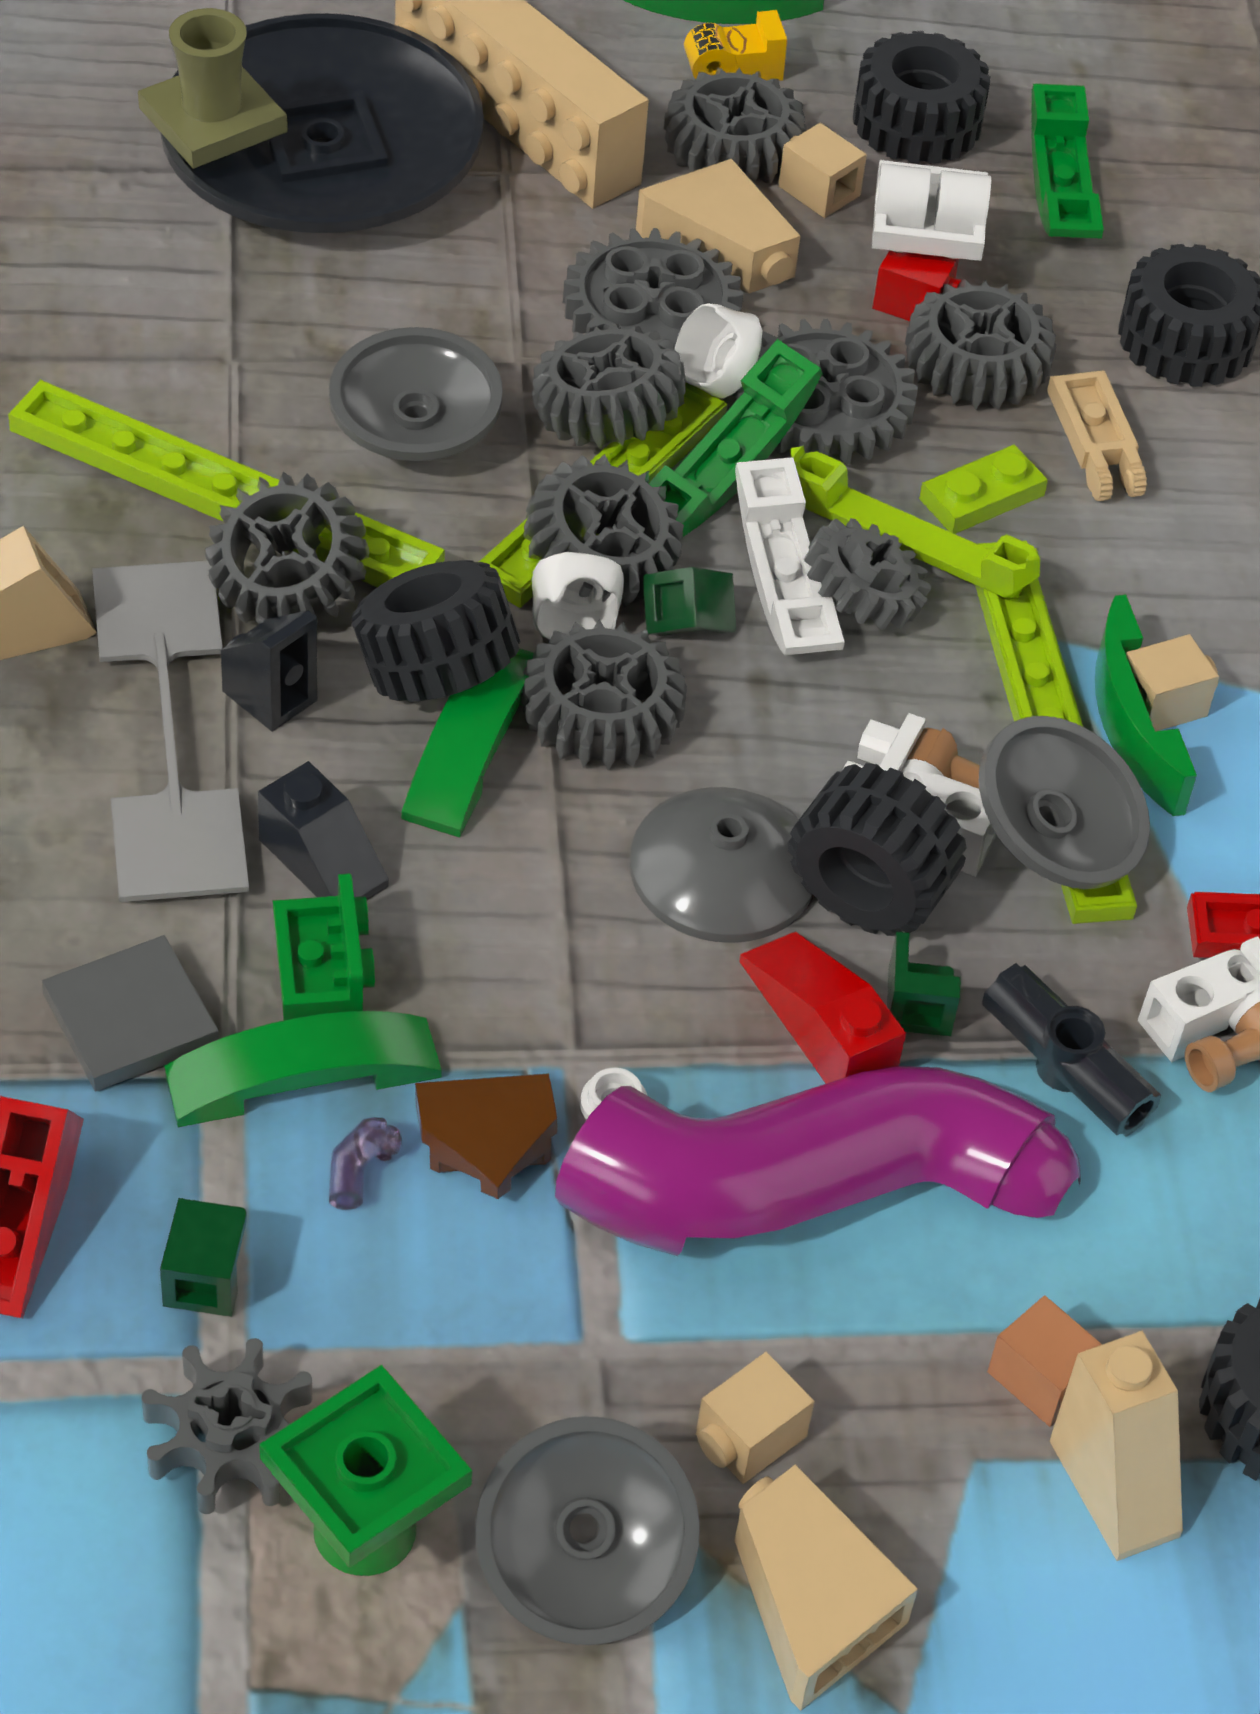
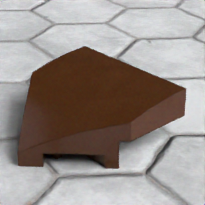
[415,1073,557,1199]

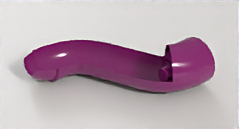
[555,1066,1081,1256]

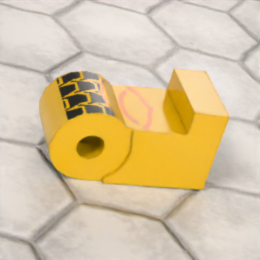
[684,10,787,81]

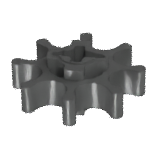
[141,1338,312,1514]

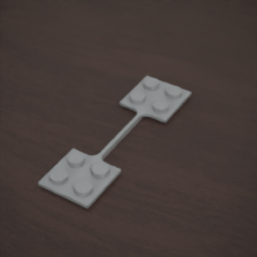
[92,561,249,902]

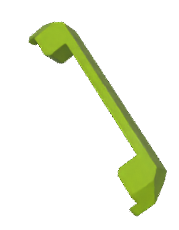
[790,446,1040,598]

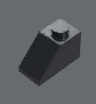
[221,610,318,732]
[258,761,389,900]

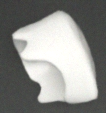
[674,303,762,398]
[532,552,624,639]

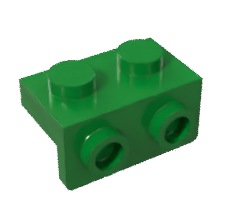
[273,873,375,1020]

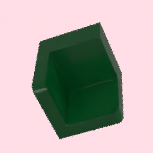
[643,567,736,636]
[887,931,961,1037]
[160,1198,247,1317]

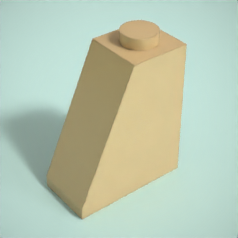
[636,159,800,293]
[0,526,97,660]
[1049,1331,1183,1561]
[735,1465,918,1711]

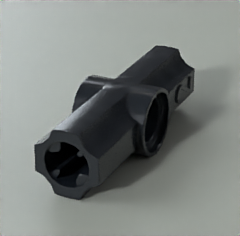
[982,963,1161,1137]

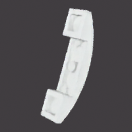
[735,457,845,656]

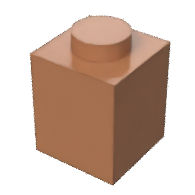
[987,1295,1102,1427]

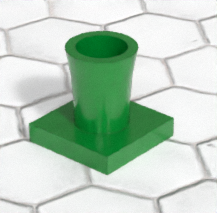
[259,1365,473,1576]

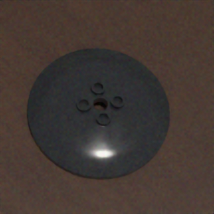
[160,13,484,233]

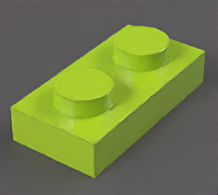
[919,444,1048,534]

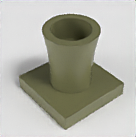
[138,8,288,169]

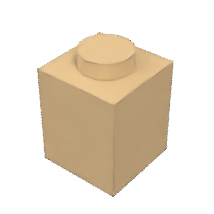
[778,123,867,218]
[1126,634,1219,731]
[696,1352,814,1484]

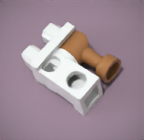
[841,713,996,877]
[1137,936,1260,1092]

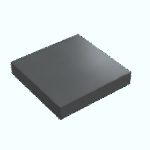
[42,935,219,1092]

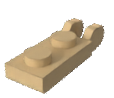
[1047,370,1147,501]

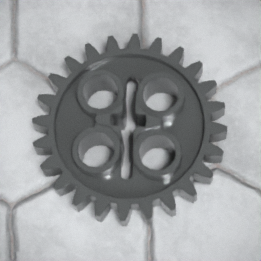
[563,228,743,348]
[733,319,918,465]

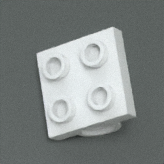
[872,160,991,261]

